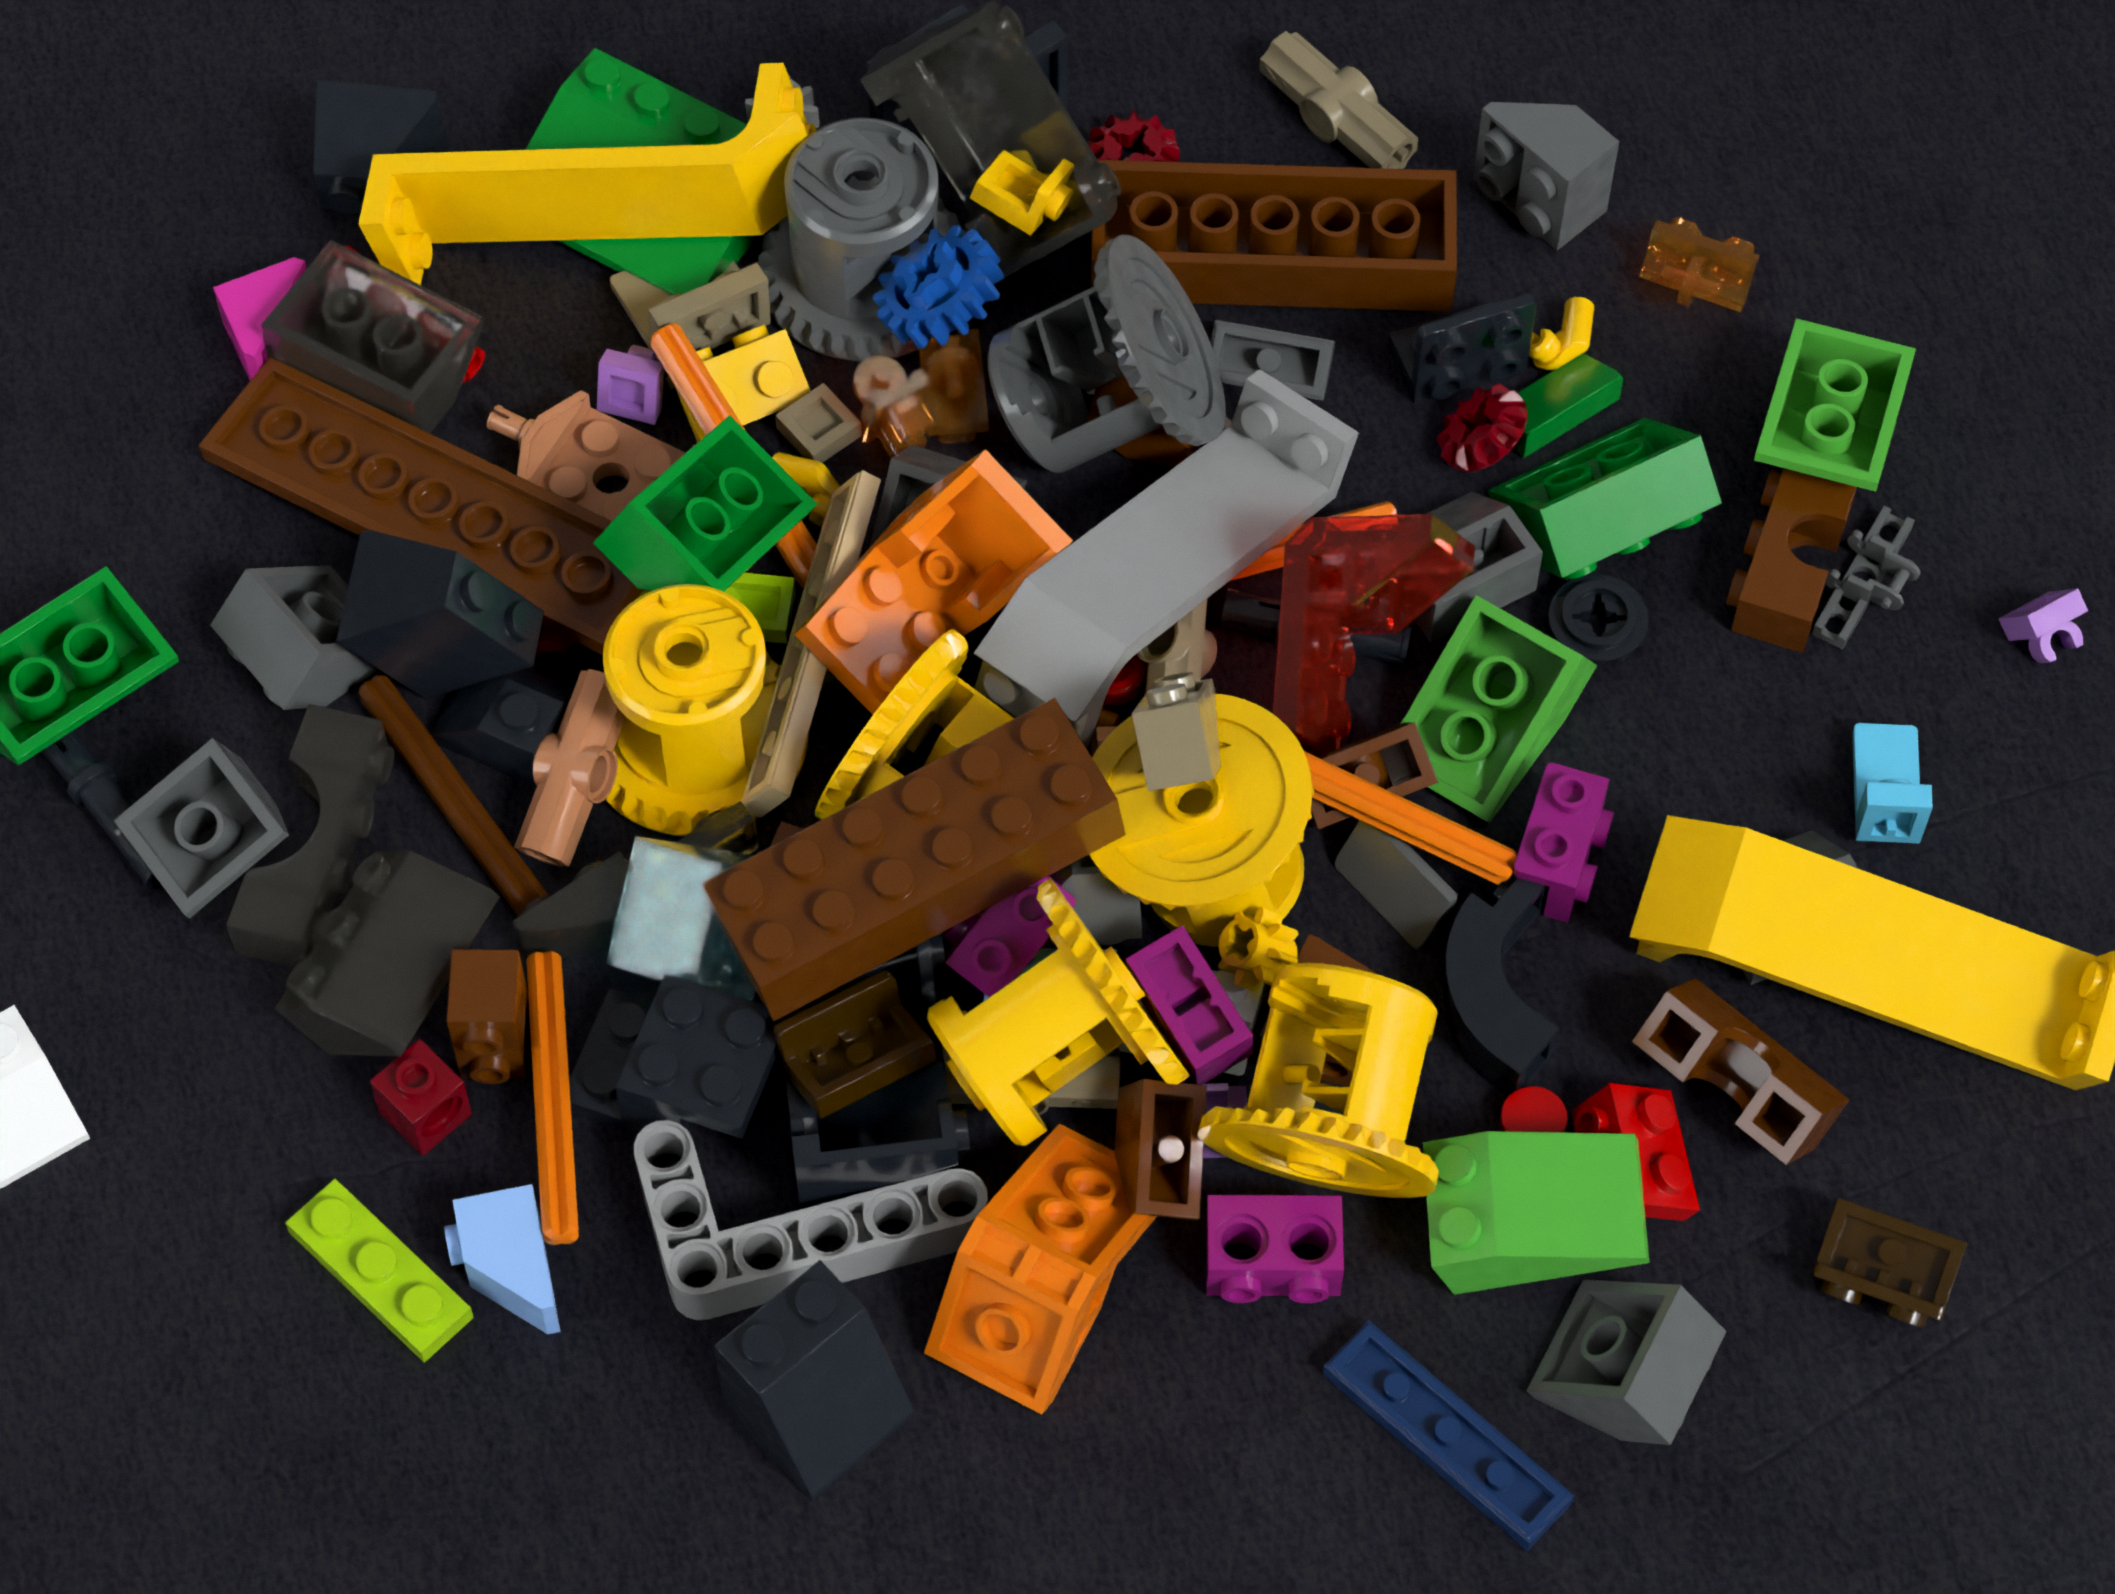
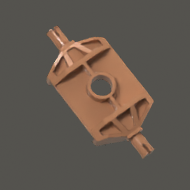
[487,390,695,521]

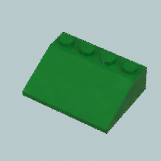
[526,48,760,295]

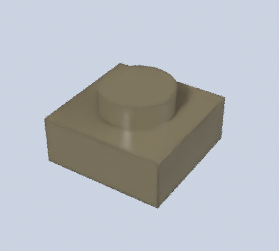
[775,383,862,463]

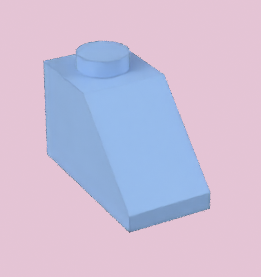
[444,1184,561,1334]

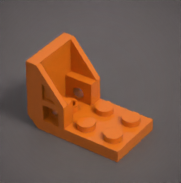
[794,449,1073,715]
[924,1123,1157,1415]

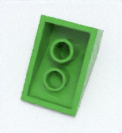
[1754,318,1916,492]
[1401,595,1597,823]
[1423,1131,1650,1295]

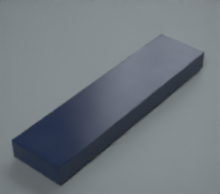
[1322,1320,1574,1551]

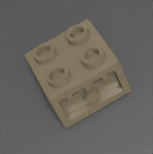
[610,261,771,370]

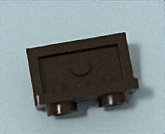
[773,970,937,1119]
[1812,1197,1967,1328]

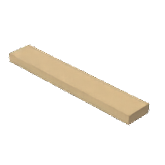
[741,470,881,818]

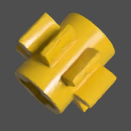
[1218,907,1299,992]

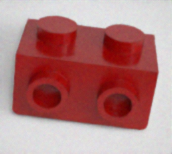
[1571,1083,1700,1221]

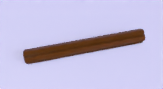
[359,674,550,922]

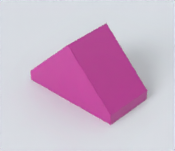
[213,257,313,381]

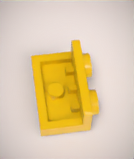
[666,325,810,443]

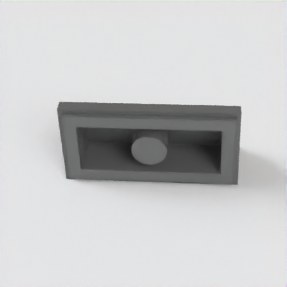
[1210,320,1336,401]
[1334,820,1457,951]

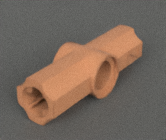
[514,669,626,868]

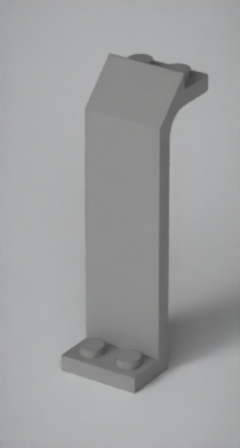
[974,369,1359,748]

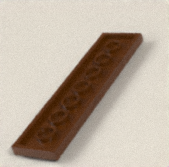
[198,357,650,655]

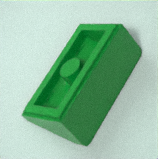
[1514,353,1623,459]

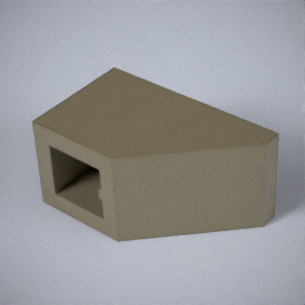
[1132,672,1221,791]

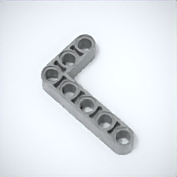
[634,1120,988,1320]

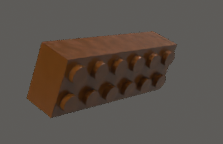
[1091,160,1457,312]
[701,698,1126,1021]

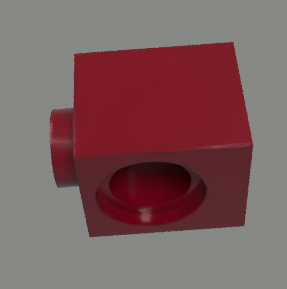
[370,1039,472,1157]

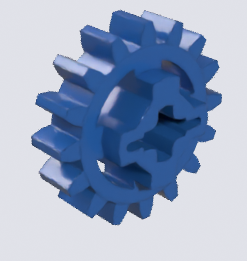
[873,225,1004,349]

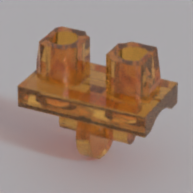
[1639,217,1760,312]
[919,329,989,444]
[852,355,935,459]

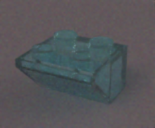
[607,836,756,1000]

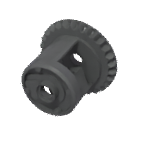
[758,117,969,361]
[988,235,1226,473]

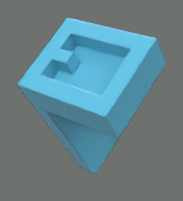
[1852,723,1933,844]

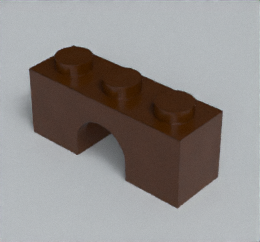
[1726,468,1857,653]
[1632,978,1850,1165]

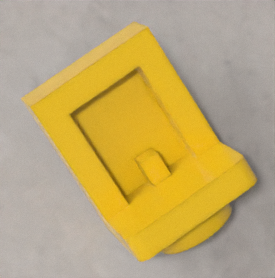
[970,150,1075,236]

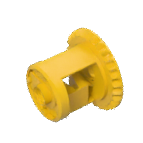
[603,584,809,836]
[815,629,1014,820]
[1089,694,1314,947]
[927,877,1190,1146]
[1198,963,1439,1198]

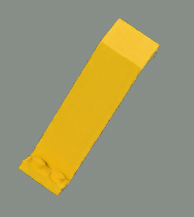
[358,63,816,293]
[1629,815,2115,1090]

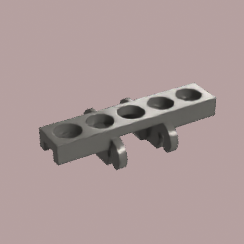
[1812,505,1920,649]

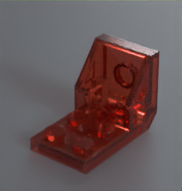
[1273,514,1475,757]

